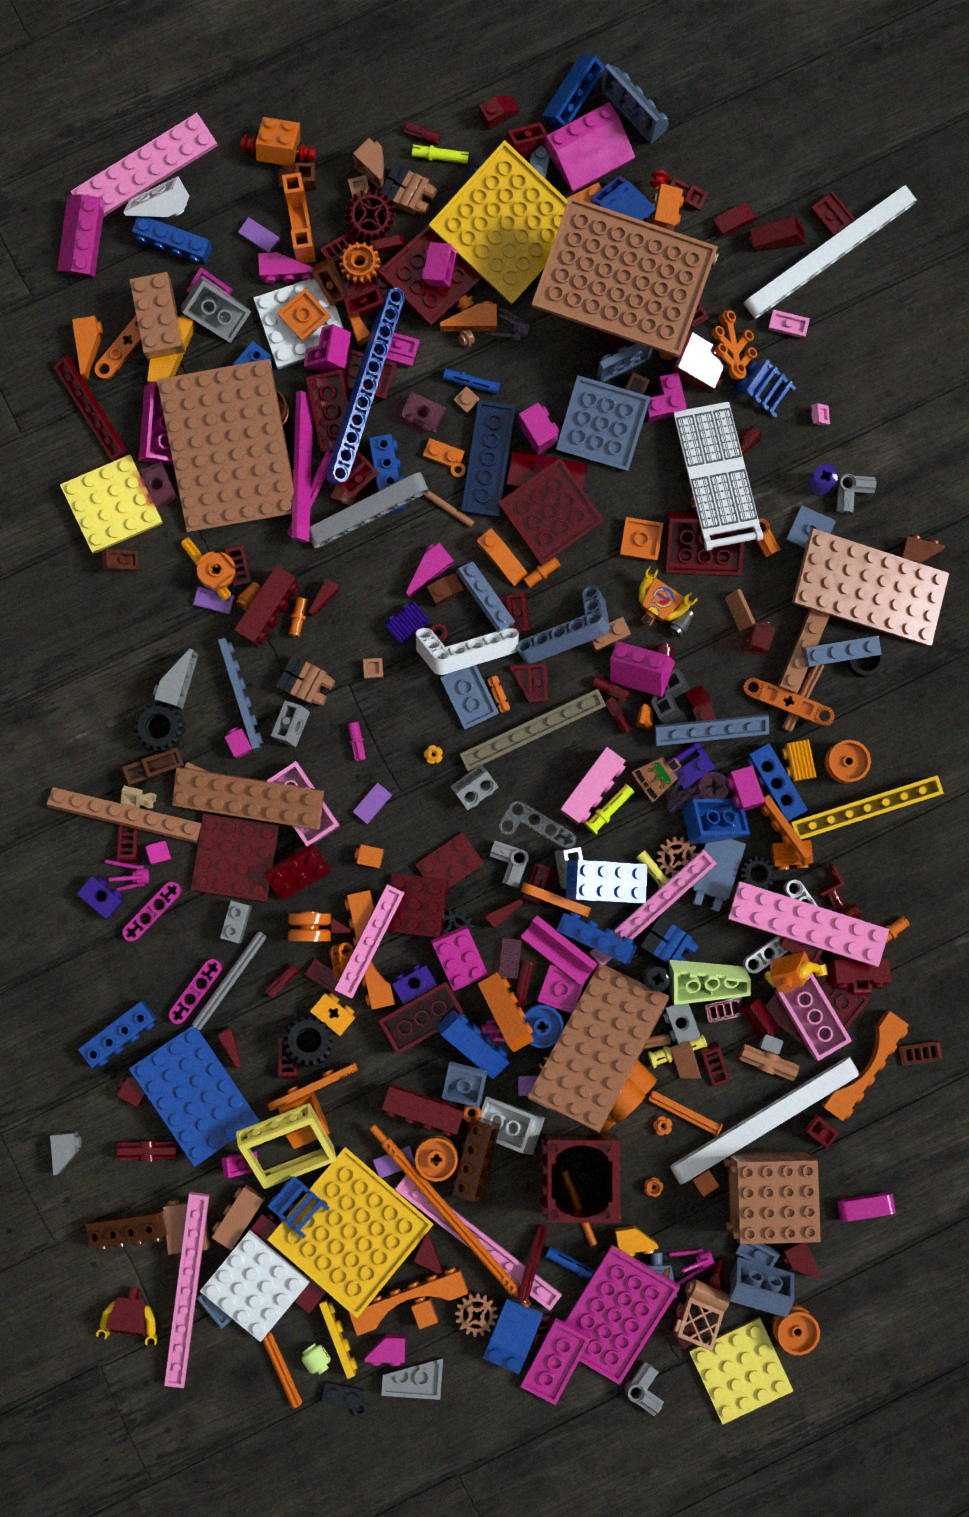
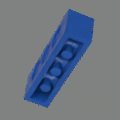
[747,743,808,821]

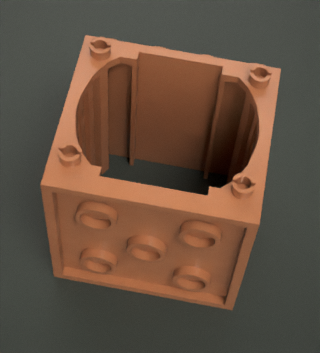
[724,1151,821,1244]

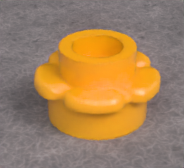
[424,745,443,764]

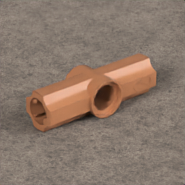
[738,1044,799,1081]

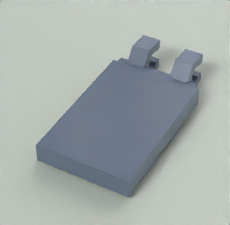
[440,665,499,730]
[692,839,746,912]

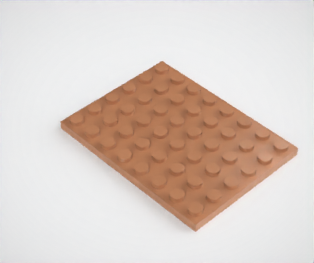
[531,196,718,358]
[157,359,294,532]

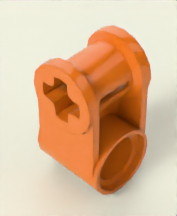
[329,942,354,981]

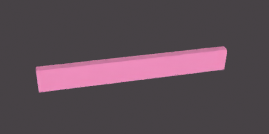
[589,849,717,966]

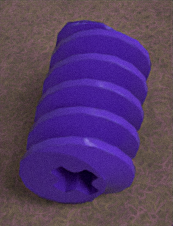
[807,464,838,496]

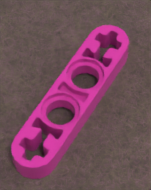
[123,882,182,941]
[169,959,222,1024]

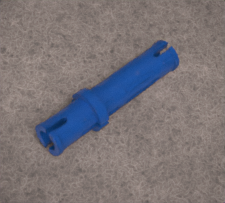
[443,368,500,395]
[544,1246,596,1280]

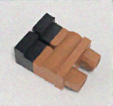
[379,162,437,216]
[276,654,335,706]

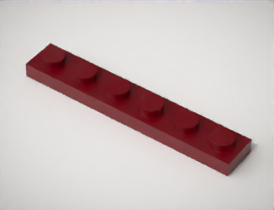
[53,355,127,462]

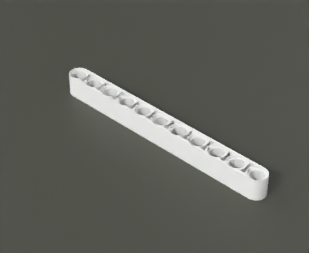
[743,185,917,319]
[670,1057,860,1184]

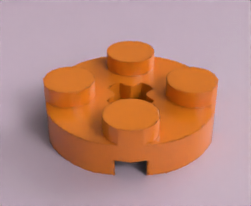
[197,552,235,591]

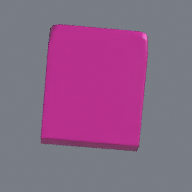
[145,841,171,865]

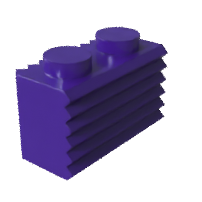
[385,602,430,645]

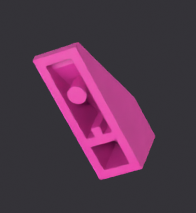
[406,543,454,598]

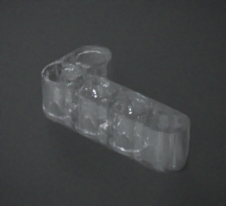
[499,801,576,849]

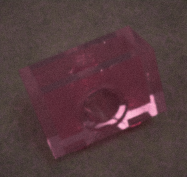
[402,392,446,432]
[140,461,178,509]

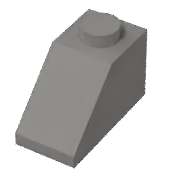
[50,1131,82,1175]

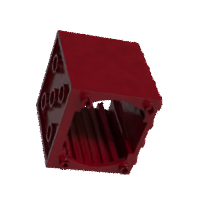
[541,1134,621,1223]

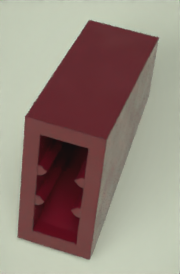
[749,216,806,252]

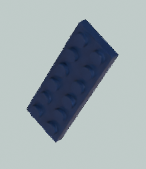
[461,400,516,518]

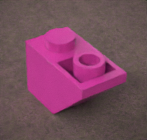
[365,1334,406,1366]

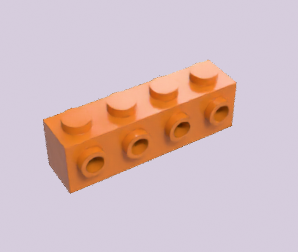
[478,972,534,1052]

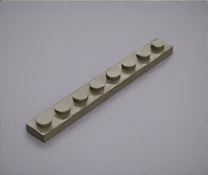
[460,689,606,772]

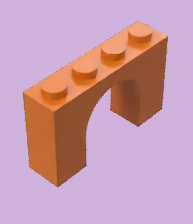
[282,172,316,264]

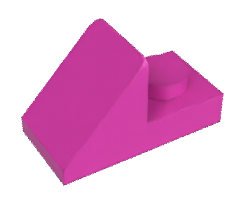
[222,1151,258,1178]

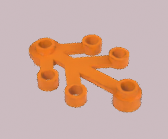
[711,311,757,380]

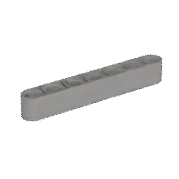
[309,472,429,548]

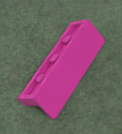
[521,916,598,985]

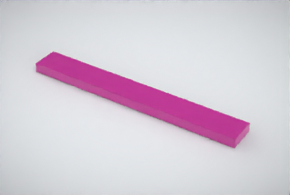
[291,391,313,543]

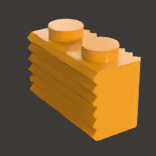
[782,739,816,782]

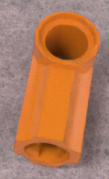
[749,519,781,558]

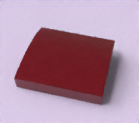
[326,450,379,499]

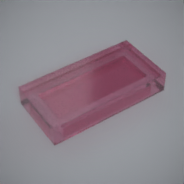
[499,938,522,979]

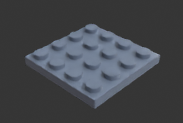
[556,375,651,471]

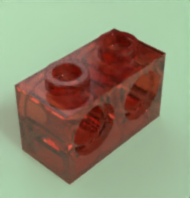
[745,621,776,655]

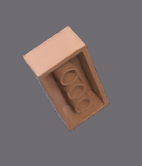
[129,272,185,359]

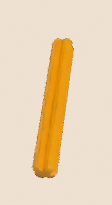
[181,537,231,601]

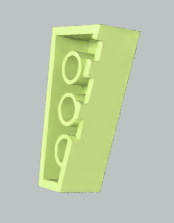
[669,960,751,1005]

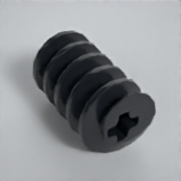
[642,966,670,992]

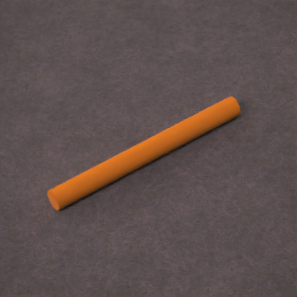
[561,1170,597,1247]

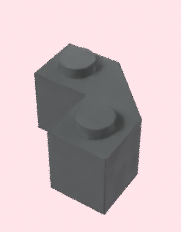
[651,668,691,724]

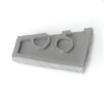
[381,1358,443,1400]

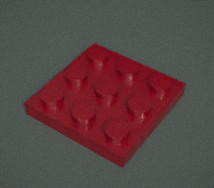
[386,873,449,937]

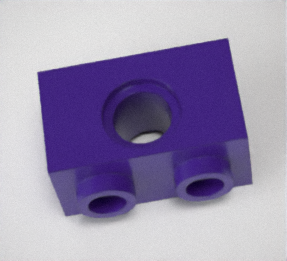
[77,876,125,919]
[392,964,438,1005]

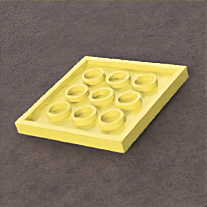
[60,455,163,554]
[689,1317,793,1425]

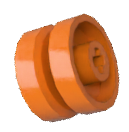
[824,740,871,784]
[288,912,331,941]
[415,1135,458,1182]
[771,1304,820,1355]

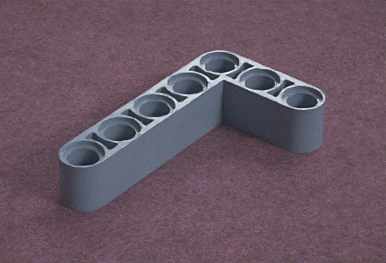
[516,585,610,664]

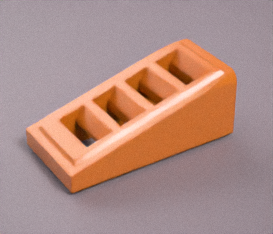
[347,312,370,347]
[636,704,654,729]

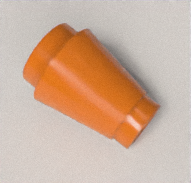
[236,582,262,611]

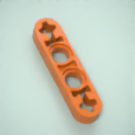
[521,882,591,917]

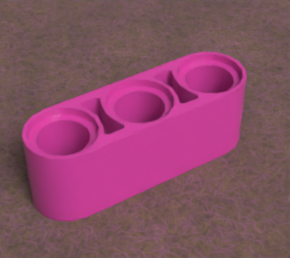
[837,1192,896,1222]

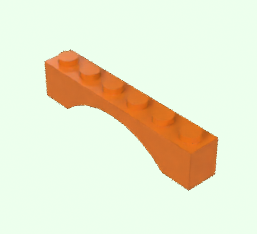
[345,890,395,1009]
[820,1010,909,1121]
[349,1267,468,1336]

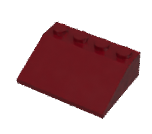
[666,512,746,576]

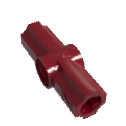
[117,1139,178,1161]

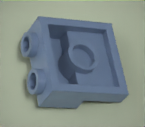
[442,1062,488,1108]

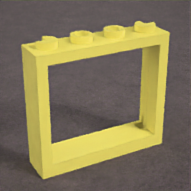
[236,1103,337,1189]

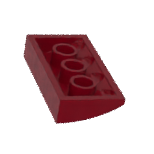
[306,369,361,453]
[506,450,588,489]

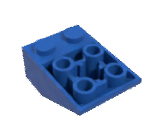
[590,176,656,220]

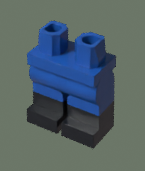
[639,915,699,964]

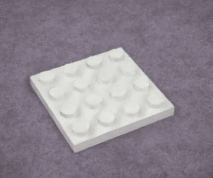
[253,277,344,369]
[200,1230,311,1342]

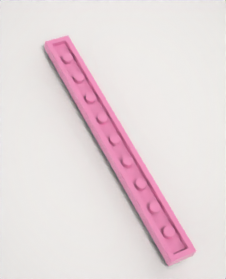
[395,1175,562,1311]
[164,1192,210,1388]

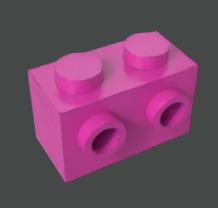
[422,242,457,287]
[726,766,765,812]

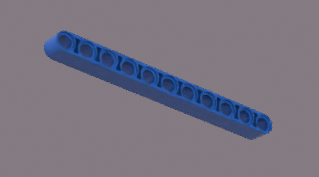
[326,288,404,484]

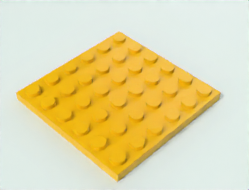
[428,140,568,305]
[267,1147,434,1318]

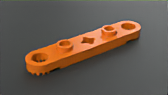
[95,316,141,380]
[744,678,835,727]
[267,1063,358,1111]

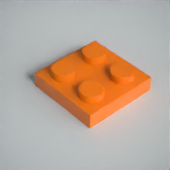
[277,288,331,342]
[620,517,663,561]

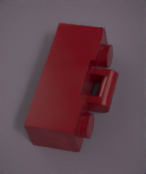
[827,959,892,995]

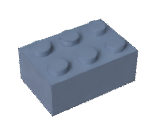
[730,1257,794,1318]

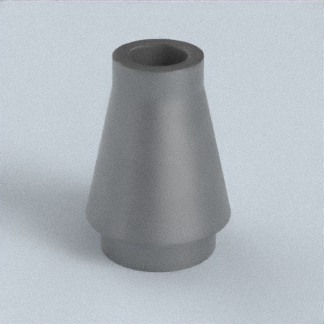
[668,609,694,638]

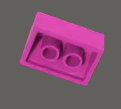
[610,641,675,697]

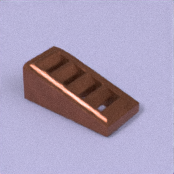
[898,1040,943,1066]

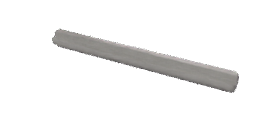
[192,931,267,1030]

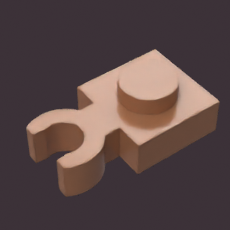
[348,175,371,212]

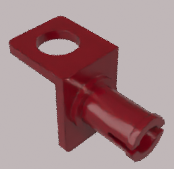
[816,863,845,909]

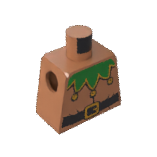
[631,757,681,802]

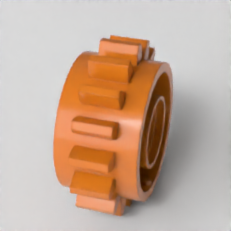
[339,242,381,284]

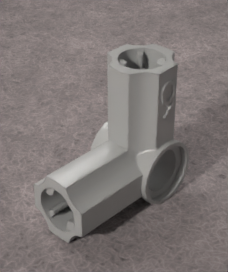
[835,474,876,513]
[490,840,529,888]
[624,1361,664,1416]

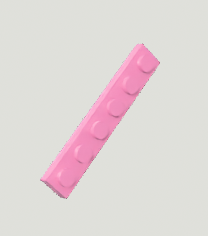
[334,884,404,998]

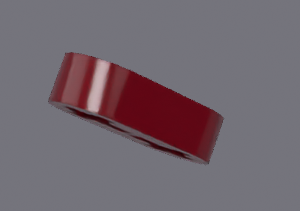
[368,235,405,255]

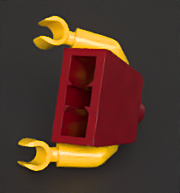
[96,1287,158,1346]

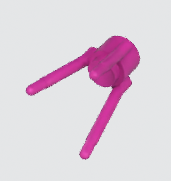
[105,860,149,891]
[482,1019,506,1042]
[668,1248,714,1285]

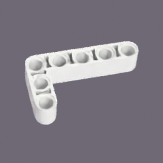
[416,628,519,675]
[743,880,817,973]

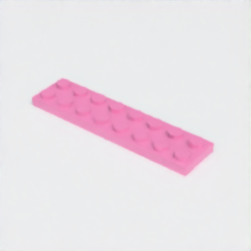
[70,113,218,217]
[728,882,890,967]

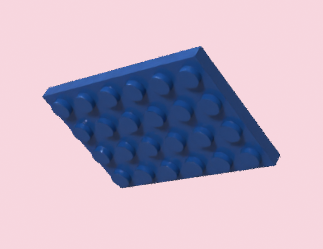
[128,1026,259,1167]

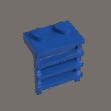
[734,359,796,418]
[268,1176,330,1239]

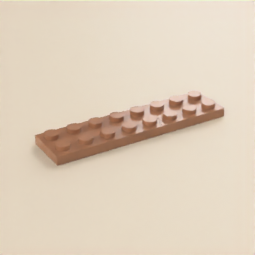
[172,767,324,830]

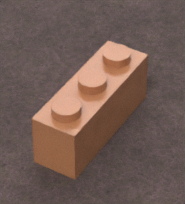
[212,1184,266,1250]

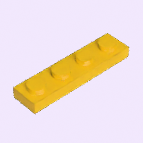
[319,1297,358,1379]

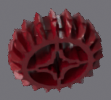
[345,189,396,242]

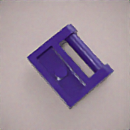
[666,742,716,790]

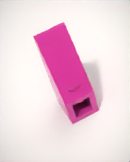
[258,252,314,284]

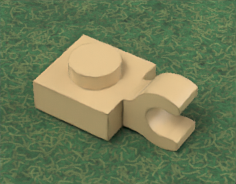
[121,786,157,808]

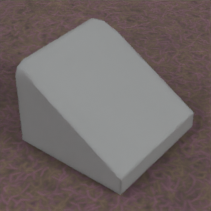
[758,1035,783,1055]

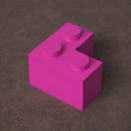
[304,324,351,374]
[646,372,687,422]

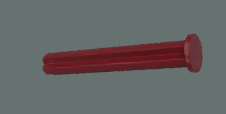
[515,960,536,1010]
[514,1225,548,1305]

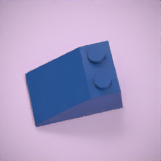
[682,799,750,844]
[483,1298,543,1374]

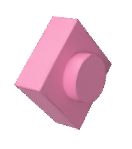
[811,403,830,426]

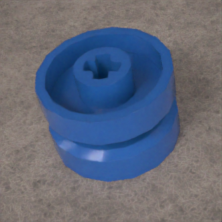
[523,1004,564,1048]

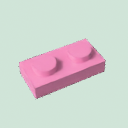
[768,309,810,338]

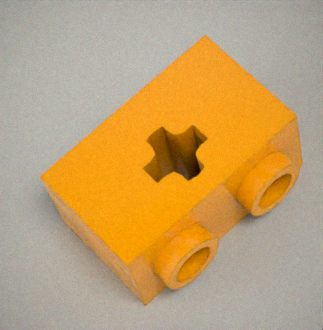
[310,992,356,1036]

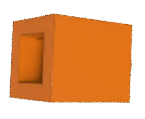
[354,845,384,868]
[411,1296,438,1330]

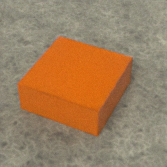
[692,1169,719,1197]

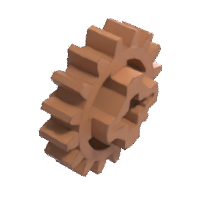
[656,837,698,878]
[455,1292,498,1337]

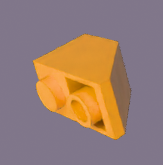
[614,1225,658,1256]

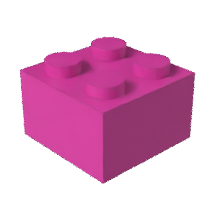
[518,402,559,455]

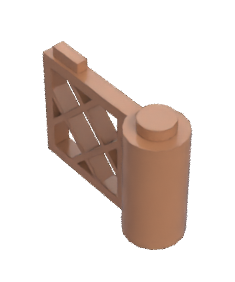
[674,1279,730,1351]

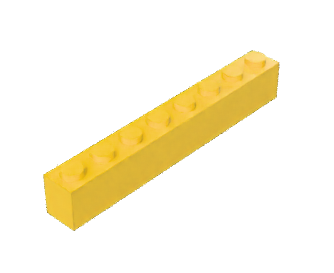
[789,775,944,839]

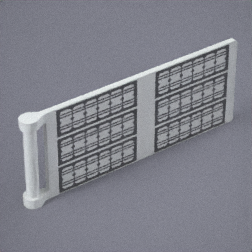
[674,402,763,551]

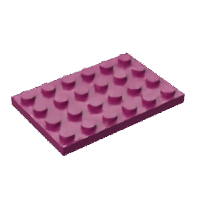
[564,1245,680,1385]

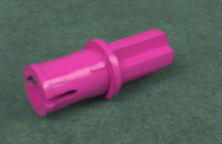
[347,722,366,761]

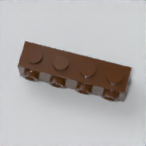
[453,1117,501,1202]
[85,1210,169,1250]

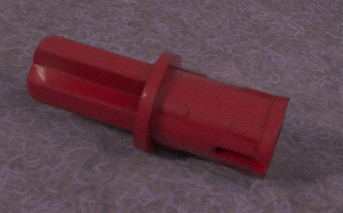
[404,122,442,145]
[591,675,630,702]
[605,697,633,734]
[265,963,299,998]

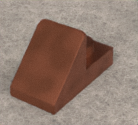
[101,549,139,573]

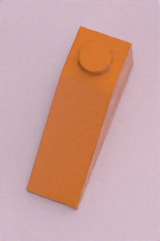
[440,301,497,332]
[72,316,103,380]
[477,528,528,587]

